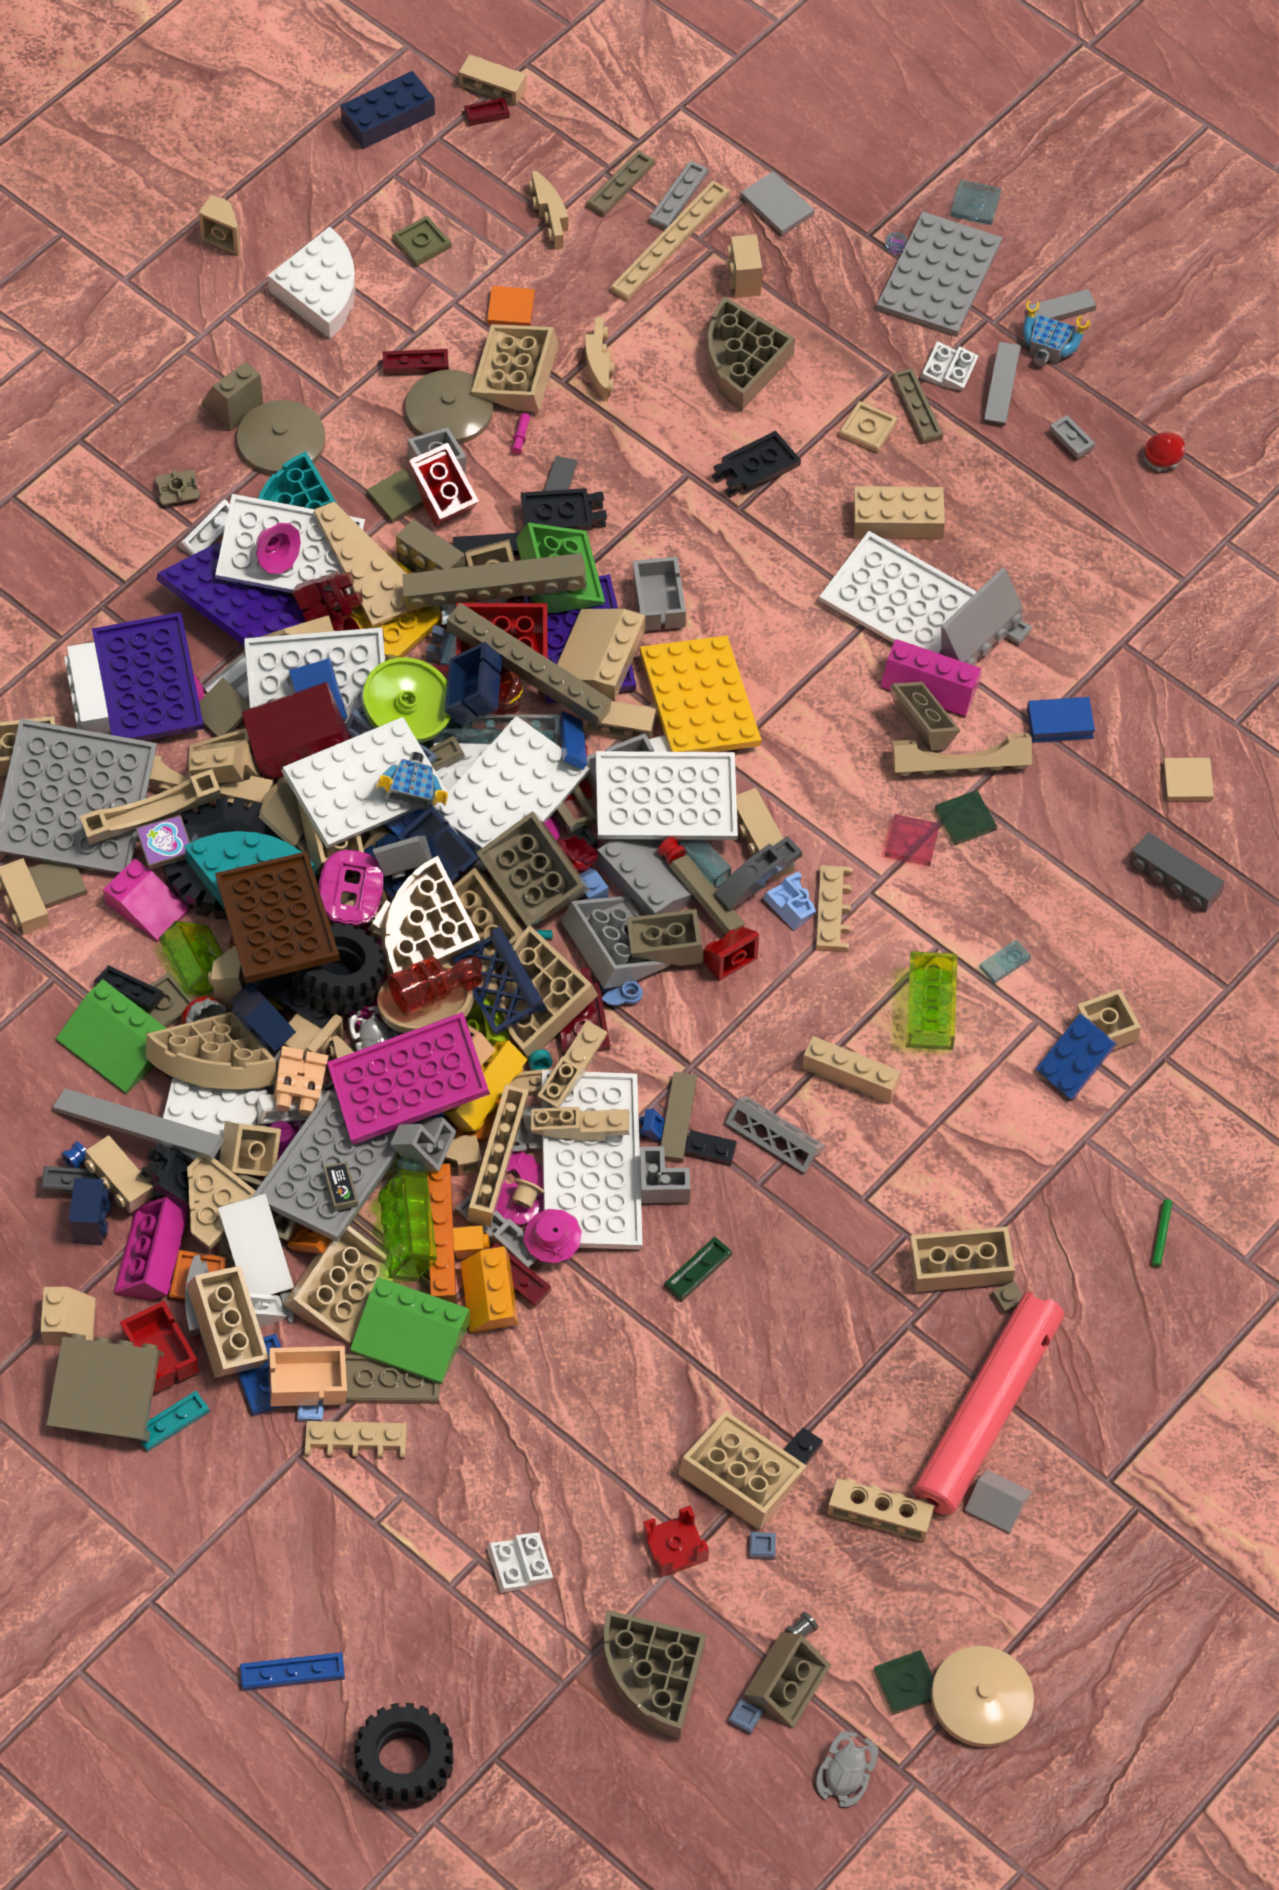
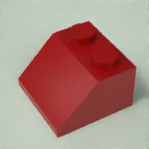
[703,927,759,981]

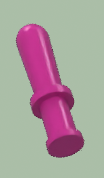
[511,413,530,455]

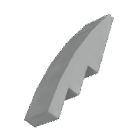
[984,342,1021,425]
[454,1192,537,1268]

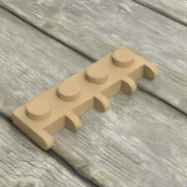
[816,865,853,952]
[305,1421,407,1458]

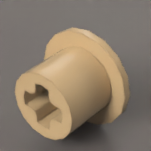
[512,1178,544,1209]

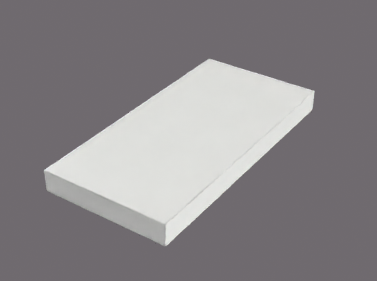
[218,1193,294,1295]

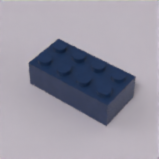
[340,71,435,149]

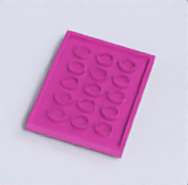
[327,1012,490,1145]

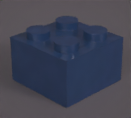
[69,1178,112,1245]

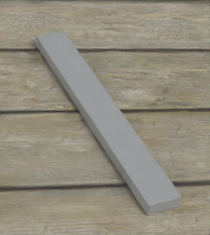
[53,1088,224,1160]

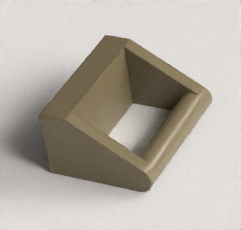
[553,785,597,835]

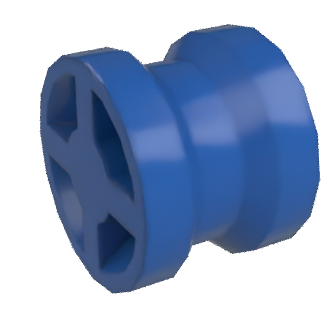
[61,1141,86,1169]

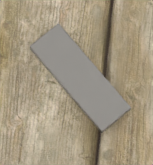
[1029,289,1096,320]

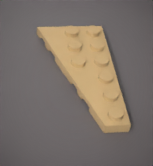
[313,502,423,628]

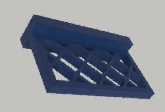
[453,926,548,1035]

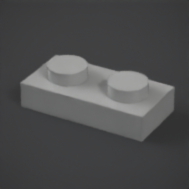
[1049,415,1095,459]

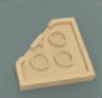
[187,1156,256,1250]

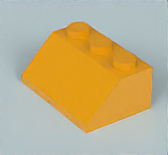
[460,1246,519,1333]

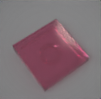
[885,814,940,866]

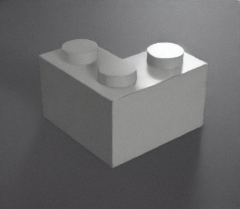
[390,1117,456,1172]
[640,1146,690,1203]

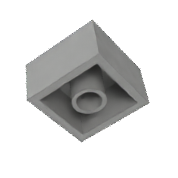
[407,427,466,475]

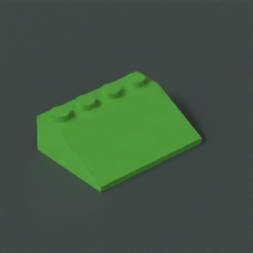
[516,523,605,613]
[56,979,167,1094]
[350,1277,470,1384]

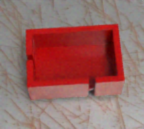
[120,1301,199,1394]

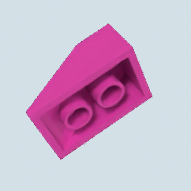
[103,859,189,942]

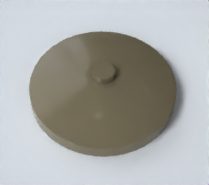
[405,370,493,444]
[237,400,325,476]

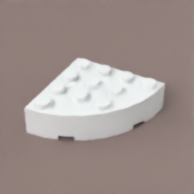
[268,227,356,339]
[153,1077,268,1166]

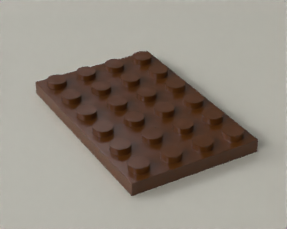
[215,851,340,983]

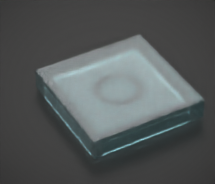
[951,180,1002,225]

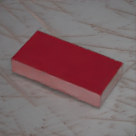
[464,98,510,126]

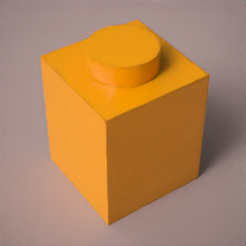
[453,1226,490,1259]

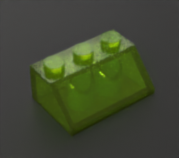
[159,921,223,996]

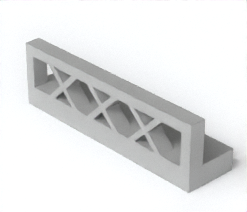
[725,1096,826,1173]

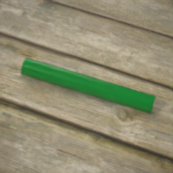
[1152,1199,1173,1268]

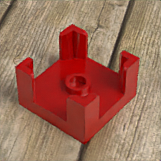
[643,1505,709,1578]

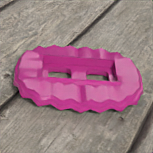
[318,850,384,926]
[496,1152,544,1225]

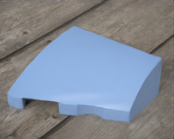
[763,872,816,930]

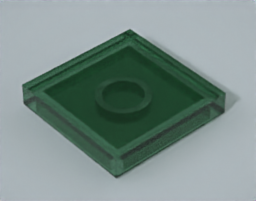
[935,790,997,845]
[873,1650,934,1715]

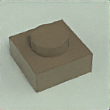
[992,1281,1023,1314]

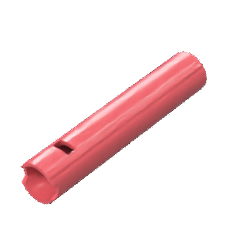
[913,1292,1065,1515]

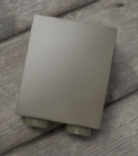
[201,362,263,431]

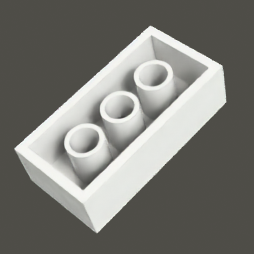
[64,642,111,735]

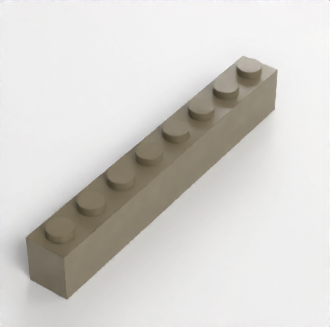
[402,553,586,609]
[447,603,611,728]

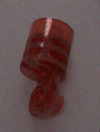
[387,955,482,1016]

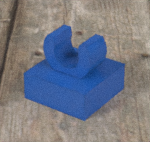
[639,1108,665,1142]

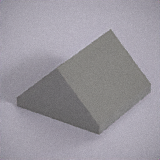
[965,1469,1032,1534]

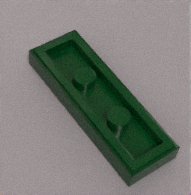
[664,1236,732,1302]

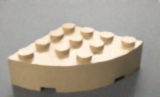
[381,856,480,985]
[499,925,598,1058]
[146,1011,276,1089]

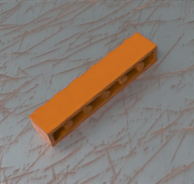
[426,1164,457,1304]

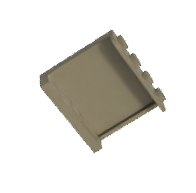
[47,1333,164,1442]

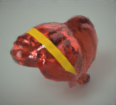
[491,671,523,717]

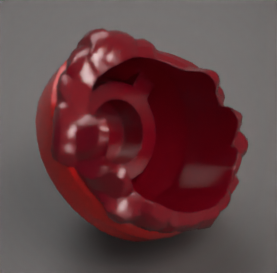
[556,835,598,873]

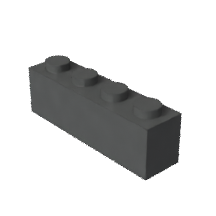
[1130,832,1225,912]

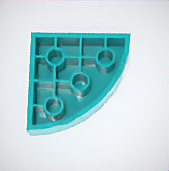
[258,451,338,509]
[184,831,316,910]

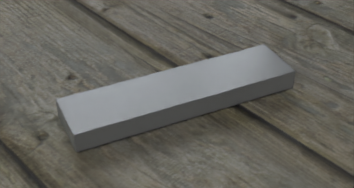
[649,161,708,230]

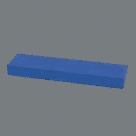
[559,711,587,770]
[240,1652,345,1691]

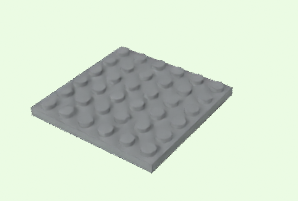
[0,719,157,875]

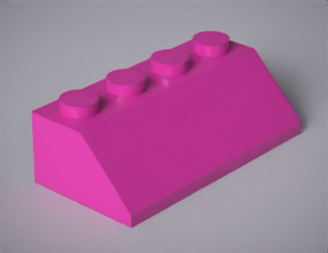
[881,639,982,717]
[114,1197,188,1300]

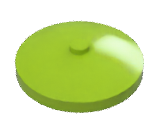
[362,657,451,743]

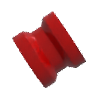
[657,837,687,865]

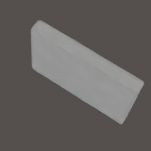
[741,171,815,235]

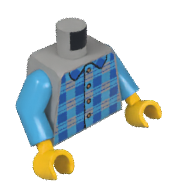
[1023,300,1091,367]
[375,752,449,810]

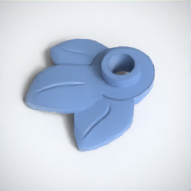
[599,980,643,1006]

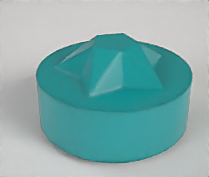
[528,1050,553,1070]

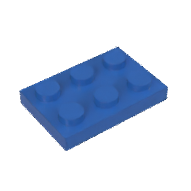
[1036,1013,1117,1100]

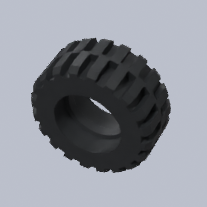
[291,923,385,1014]
[354,1702,454,1809]

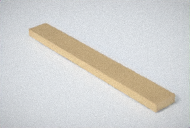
[610,181,730,302]

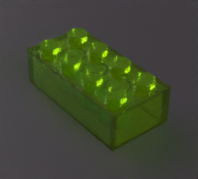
[906,951,958,1050]
[378,1169,437,1281]

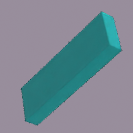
[139,1390,210,1452]

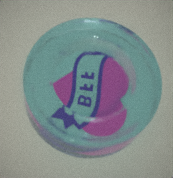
[886,232,907,254]

